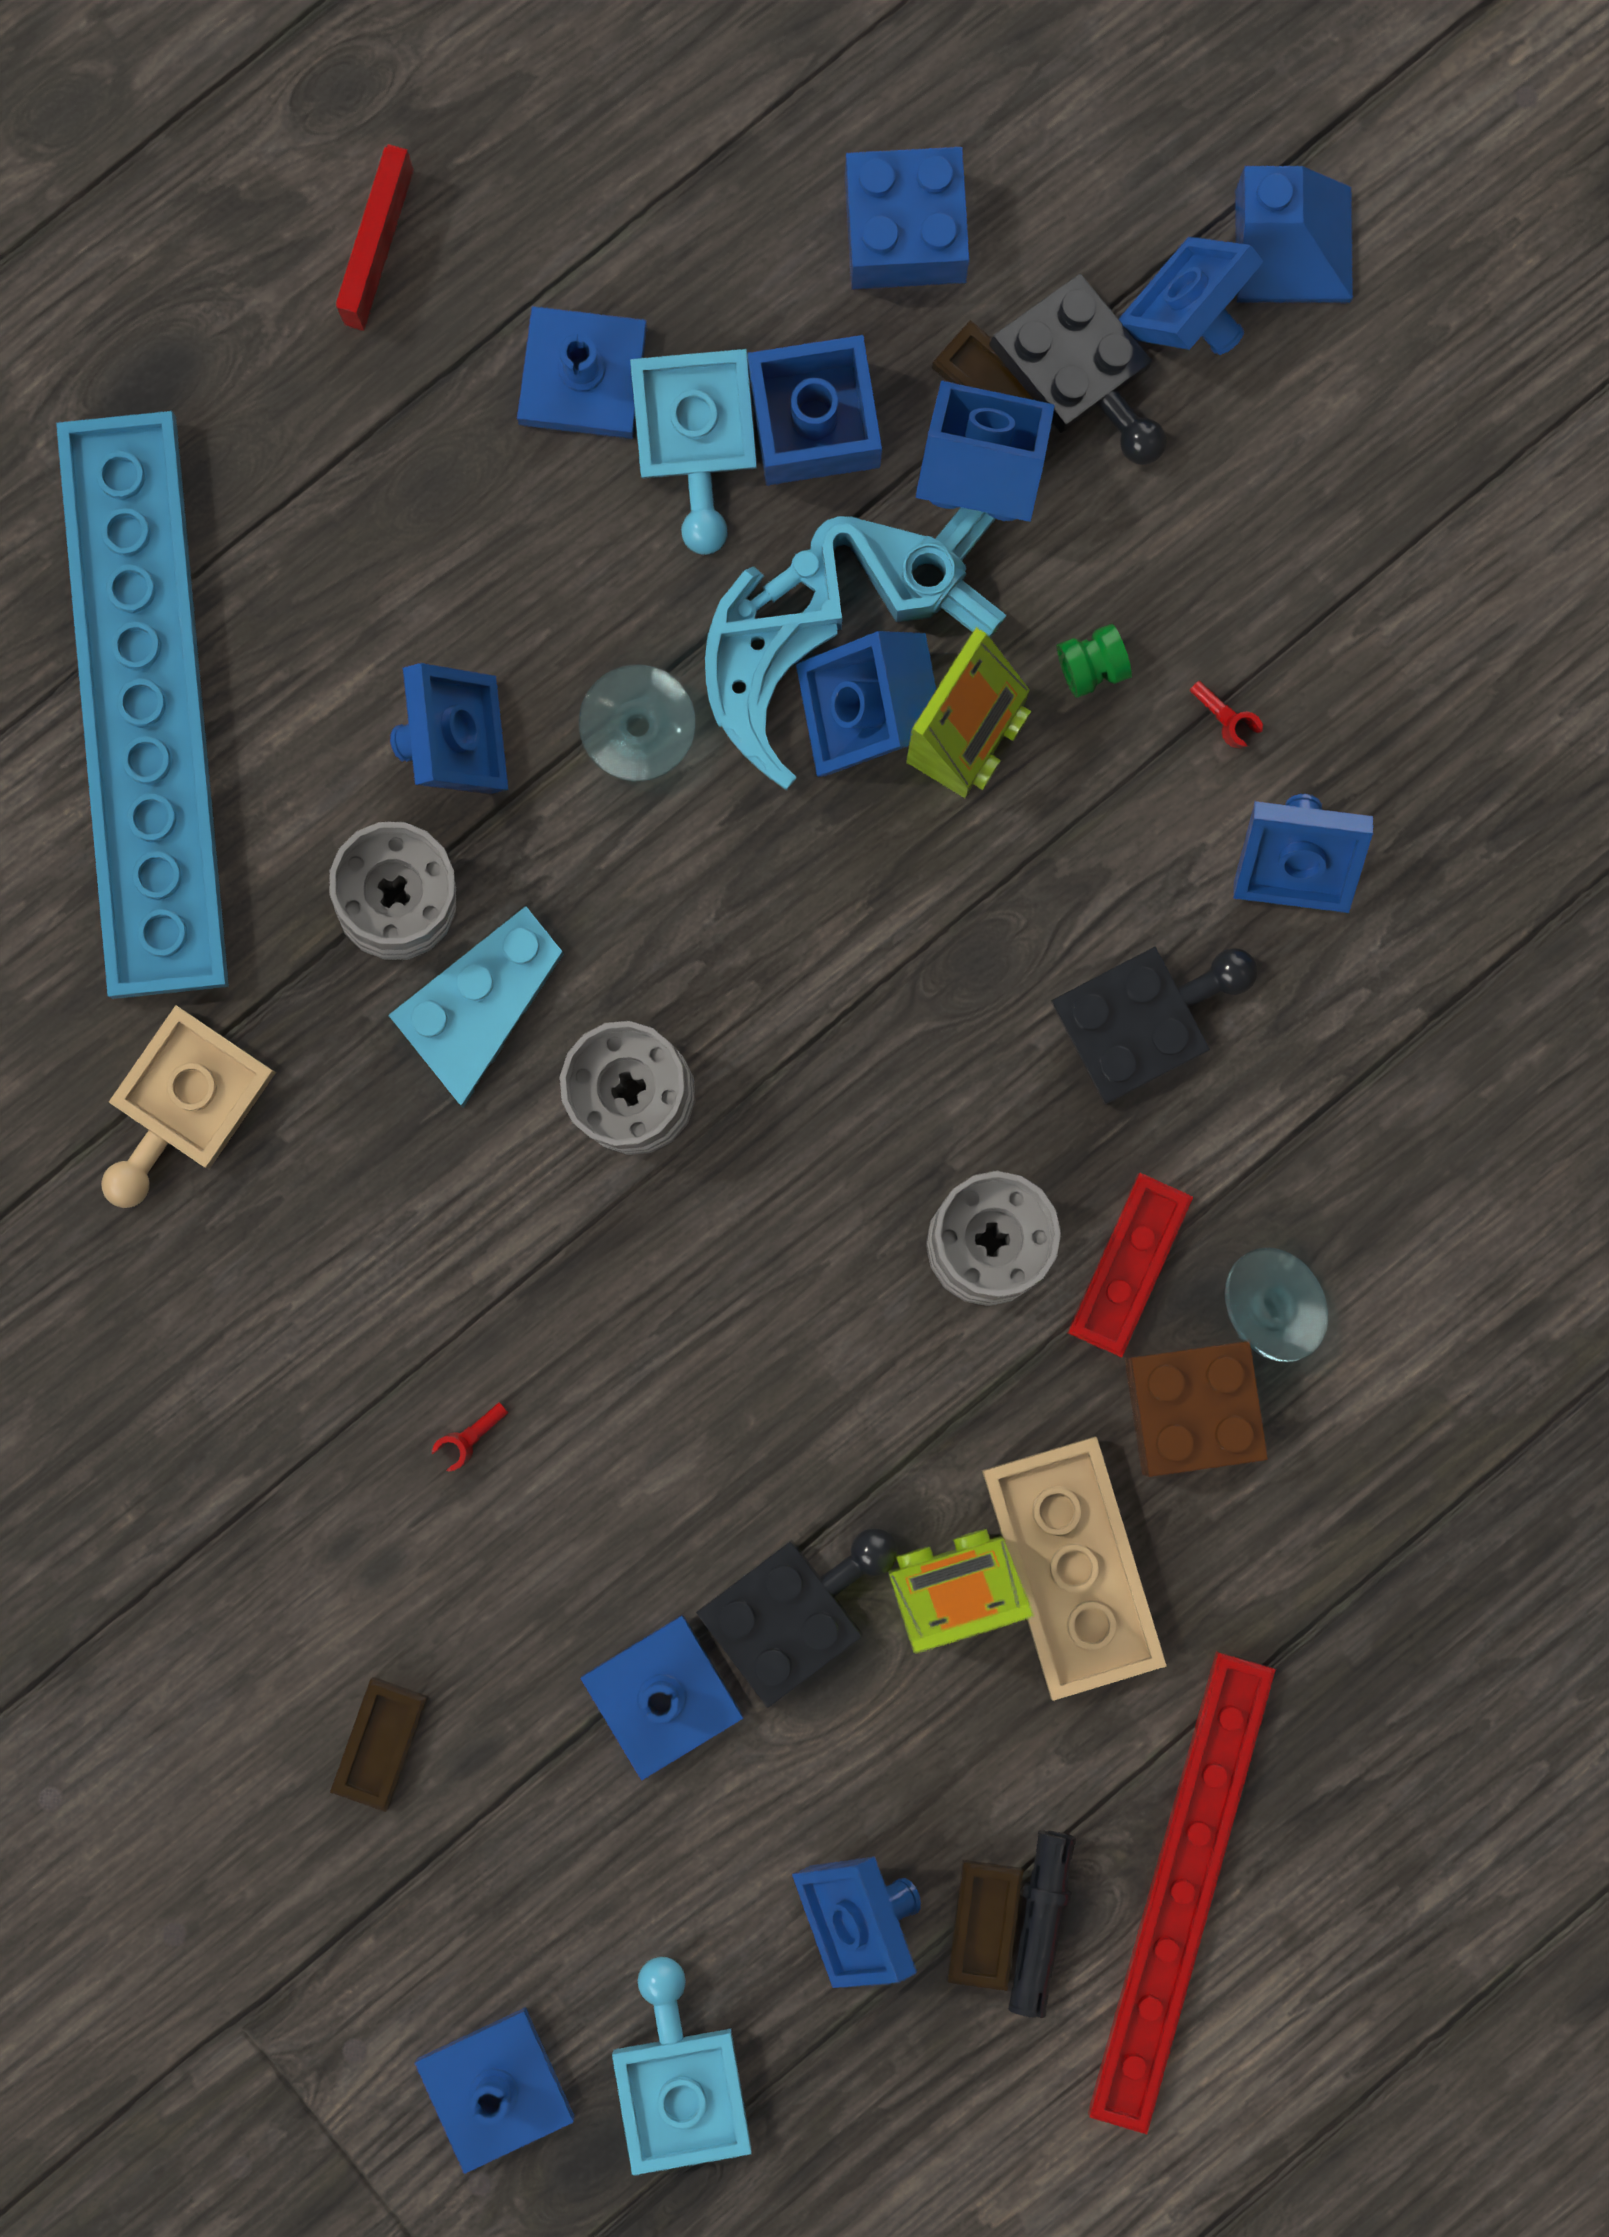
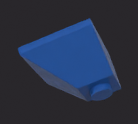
[1235,166,1353,302]
[796,631,936,776]

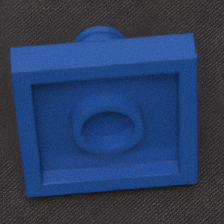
[1118,237,1264,355]
[517,306,647,439]
[390,663,508,794]
[1233,794,1373,913]
[580,1614,744,1781]
[792,1857,921,1988]
[415,2007,575,2174]

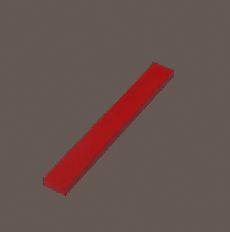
[1088,1651,1276,2134]

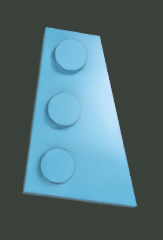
[389,906,564,1108]

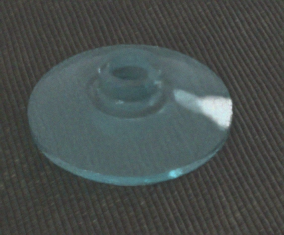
[579,665,696,781]
[1225,1248,1328,1362]

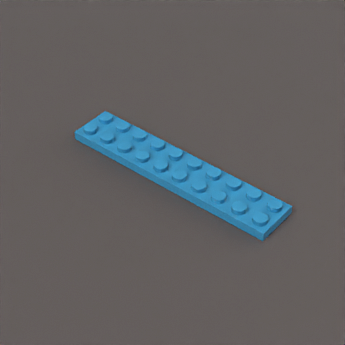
[56,411,229,999]

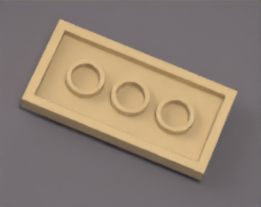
[982,1436,1166,1701]

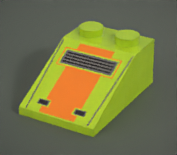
[906,627,1032,798]
[888,1529,1033,1653]

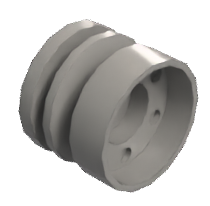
[330,822,456,960]
[560,1021,696,1155]
[926,1171,1061,1306]

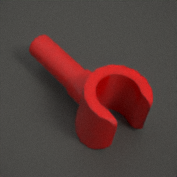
[1190,680,1263,748]
[432,1402,508,1471]

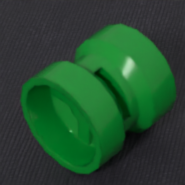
[1056,624,1132,698]

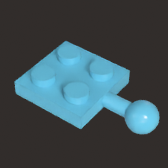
[630,349,757,555]
[612,1957,752,2175]

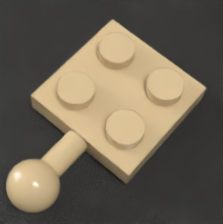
[102,1005,276,1208]

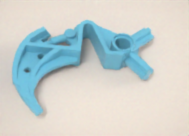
[705,507,1007,791]

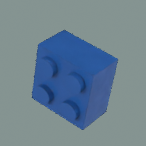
[845,147,969,289]
[747,335,882,486]
[915,381,1055,522]

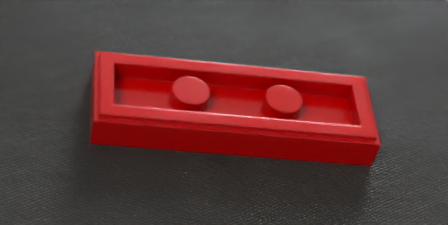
[335,144,414,331]
[1067,1173,1193,1358]

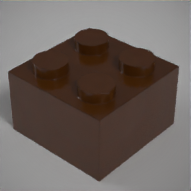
[1125,1341,1268,1477]

